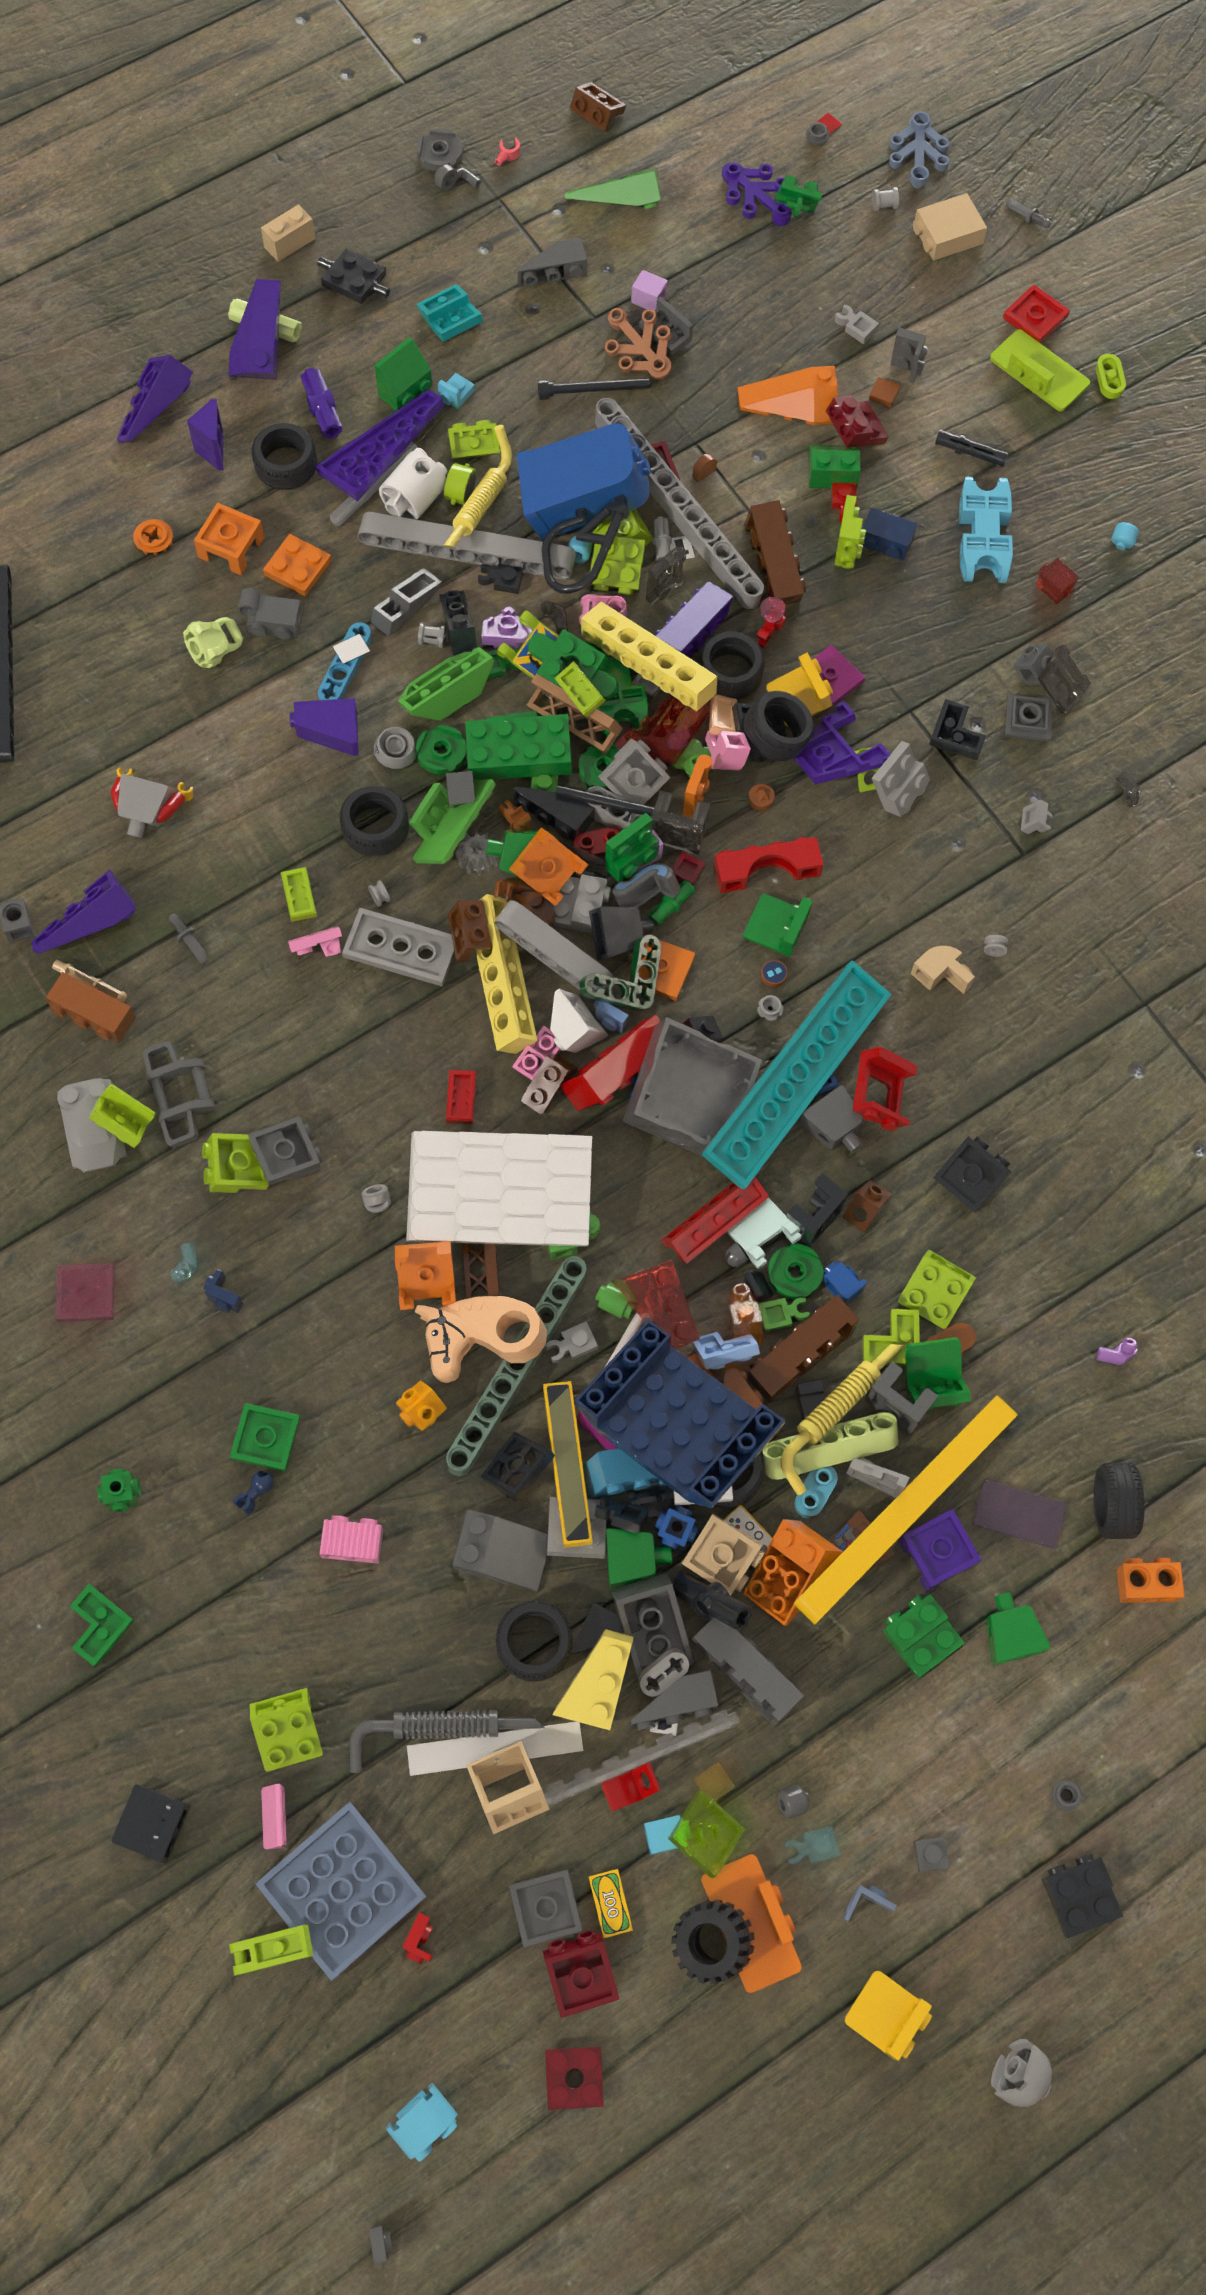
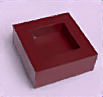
[672,852,705,886]

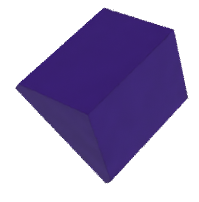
[187,399,224,470]

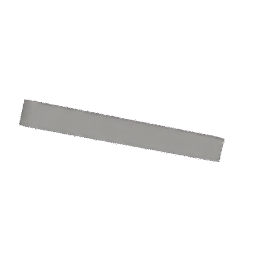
[357,512,576,580]

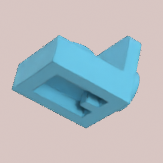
[438,373,475,410]

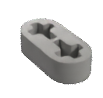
[639,1648,689,1697]

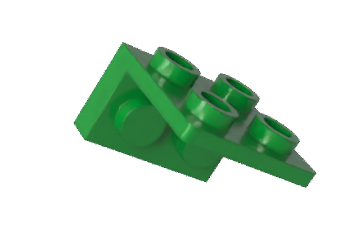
[743,893,813,957]

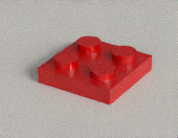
[1003,284,1070,343]

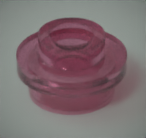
[760,597,785,622]

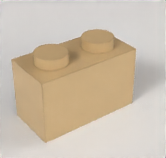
[261,204,315,262]

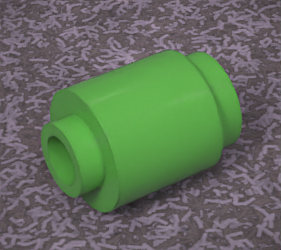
[595,1282,639,1319]

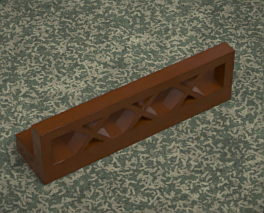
[462,1243,499,1299]

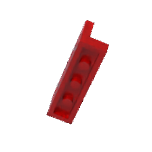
[660,1177,769,1264]

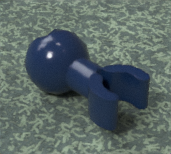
[233,1471,273,1515]

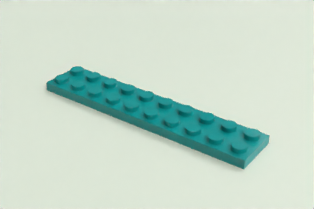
[701,960,892,1190]

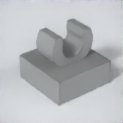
[1021,799,1052,834]

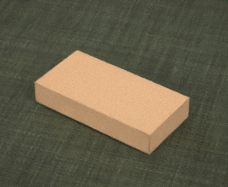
[709,694,737,736]

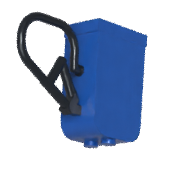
[517,423,651,594]

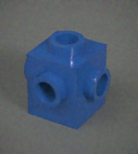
[655,1505,699,1549]

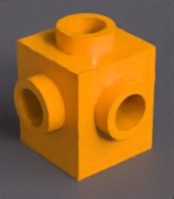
[396,1380,447,1431]

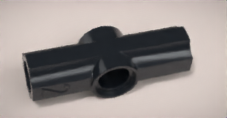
[673,1572,752,1631]

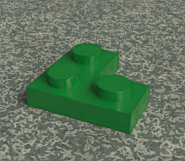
[69,1584,134,1668]

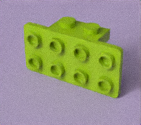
[990,329,1090,412]

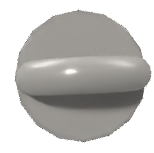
[361,1184,391,1213]

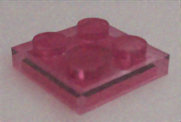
[55,1263,115,1322]

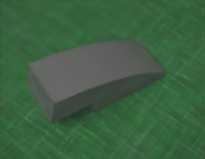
[371,568,442,636]

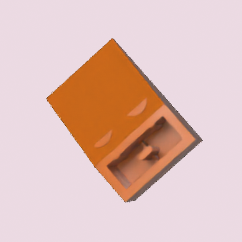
[743,1519,843,1626]

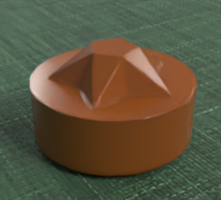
[748,784,775,811]

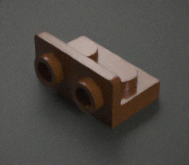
[570,82,626,131]
[448,900,492,962]

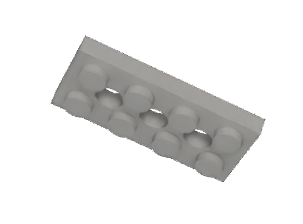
[342,908,455,987]

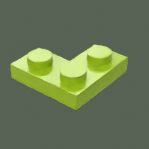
[862,1309,920,1366]

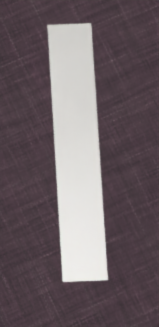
[407,1721,583,1776]

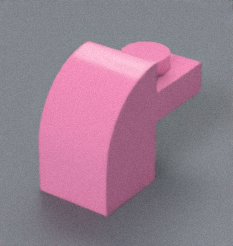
[705,731,750,771]

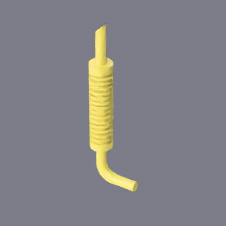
[443,425,512,548]
[781,1344,904,1495]

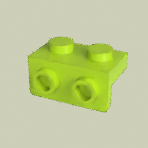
[88,1084,155,1148]

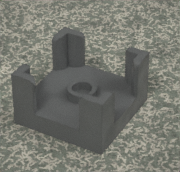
[865,1362,938,1435]

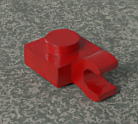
[831,483,857,523]

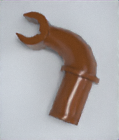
[498,800,532,830]
[493,877,537,900]

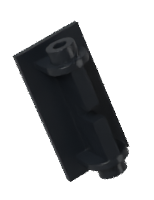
[628,1485,689,1518]

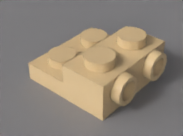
[682,1514,764,1596]

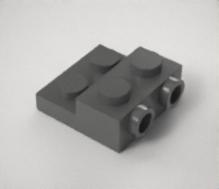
[248,1116,323,1186]

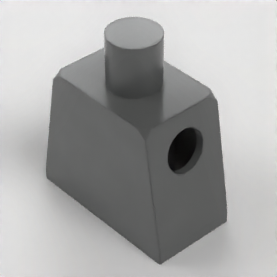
[799,1085,864,1153]

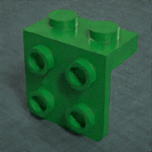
[905,1337,971,1410]

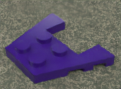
[793,701,891,785]

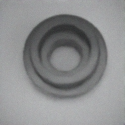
[1051,1780,1082,1811]

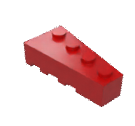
[560,1015,661,1111]

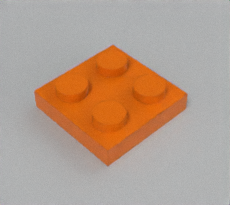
[263,534,332,597]

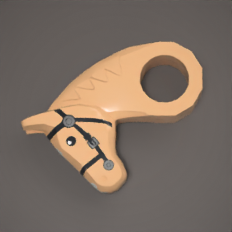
[415,1296,547,1383]

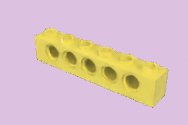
[581,601,717,711]
[475,894,537,1054]

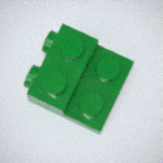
[605,813,659,882]
[882,1594,965,1679]

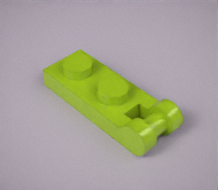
[229,1924,314,1976]

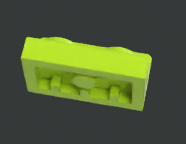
[448,420,500,460]

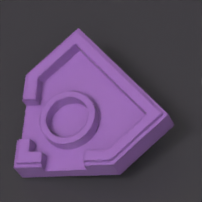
[481,606,532,651]

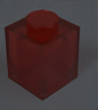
[1036,558,1079,604]

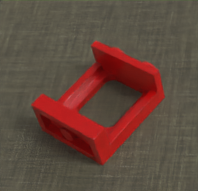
[852,1046,917,1131]

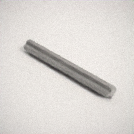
[330,442,417,527]

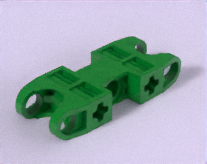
[587,641,648,739]

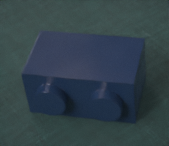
[862,507,917,560]

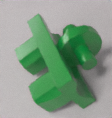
[775,175,822,217]

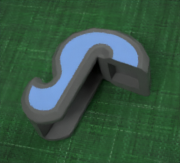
[613,864,680,909]

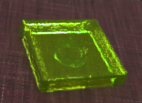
[668,1790,745,1879]

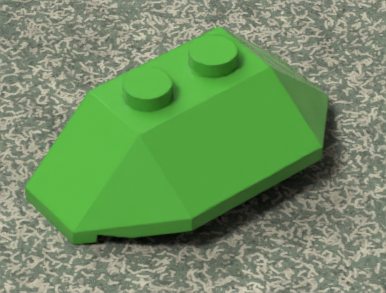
[398,647,494,721]

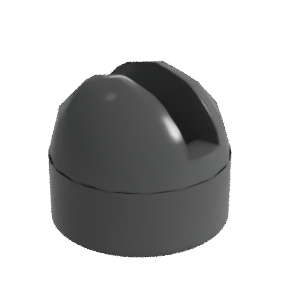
[725,1243,748,1267]

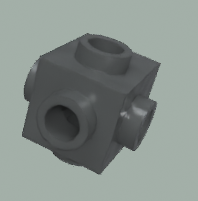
[1013,645,1059,685]

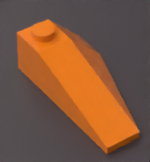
[737,366,838,425]

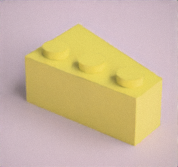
[553,1629,634,1730]

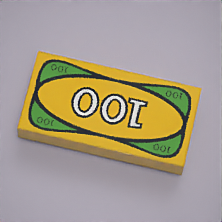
[589,1869,633,1939]

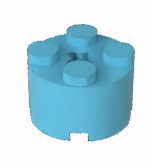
[385,2083,458,2162]

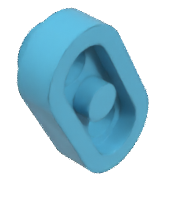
[794,1466,838,1518]

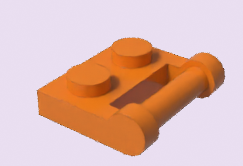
[683,755,712,819]

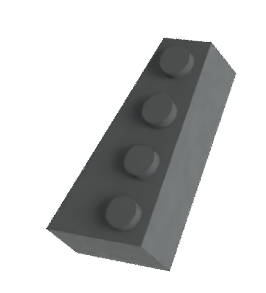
[692,1617,804,1727]

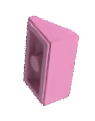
[261,1784,287,1849]

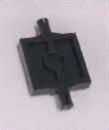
[317,249,390,304]

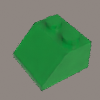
[375,337,432,411]
[808,445,860,488]

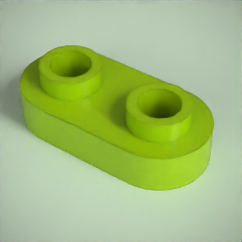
[1096,354,1126,399]

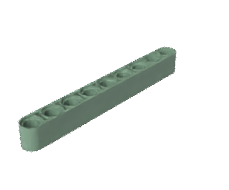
[446,1256,586,1477]

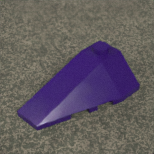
[229,279,281,380]
[117,355,193,443]
[31,869,137,954]

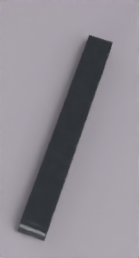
[0,565,15,763]

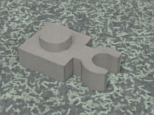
[835,305,879,344]
[545,1321,598,1363]

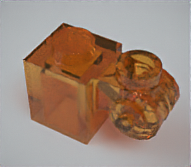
[727,1284,762,1345]

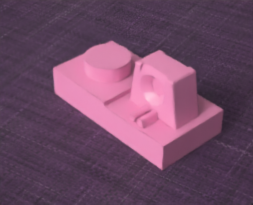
[288,926,342,957]

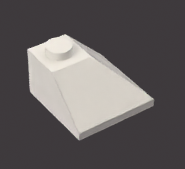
[550,989,608,1053]

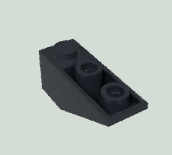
[439,590,477,656]
[514,787,594,841]

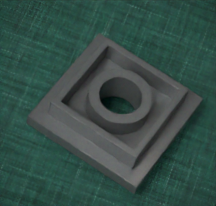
[1004,694,1053,741]

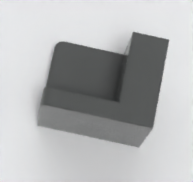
[446,771,475,808]

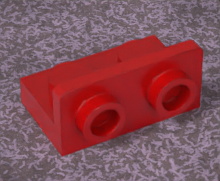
[402,1913,433,1965]

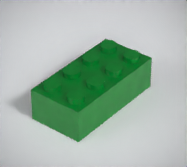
[465,714,572,780]

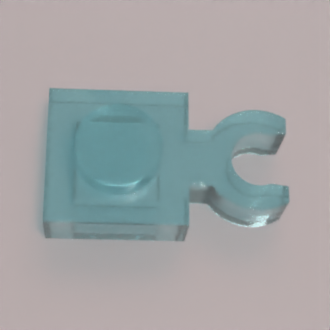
[783,1826,840,1864]

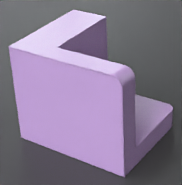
[631,270,668,310]

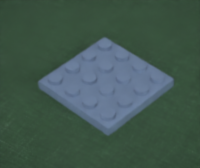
[256,1802,427,1981]

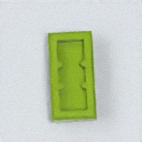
[554,661,606,717]
[281,867,317,922]

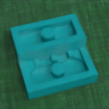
[416,284,483,342]

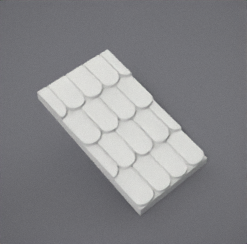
[406,1131,592,1247]

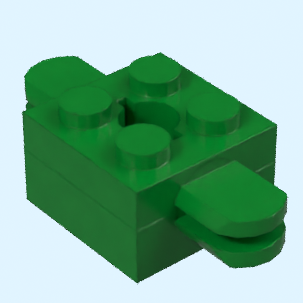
[528,629,618,700]

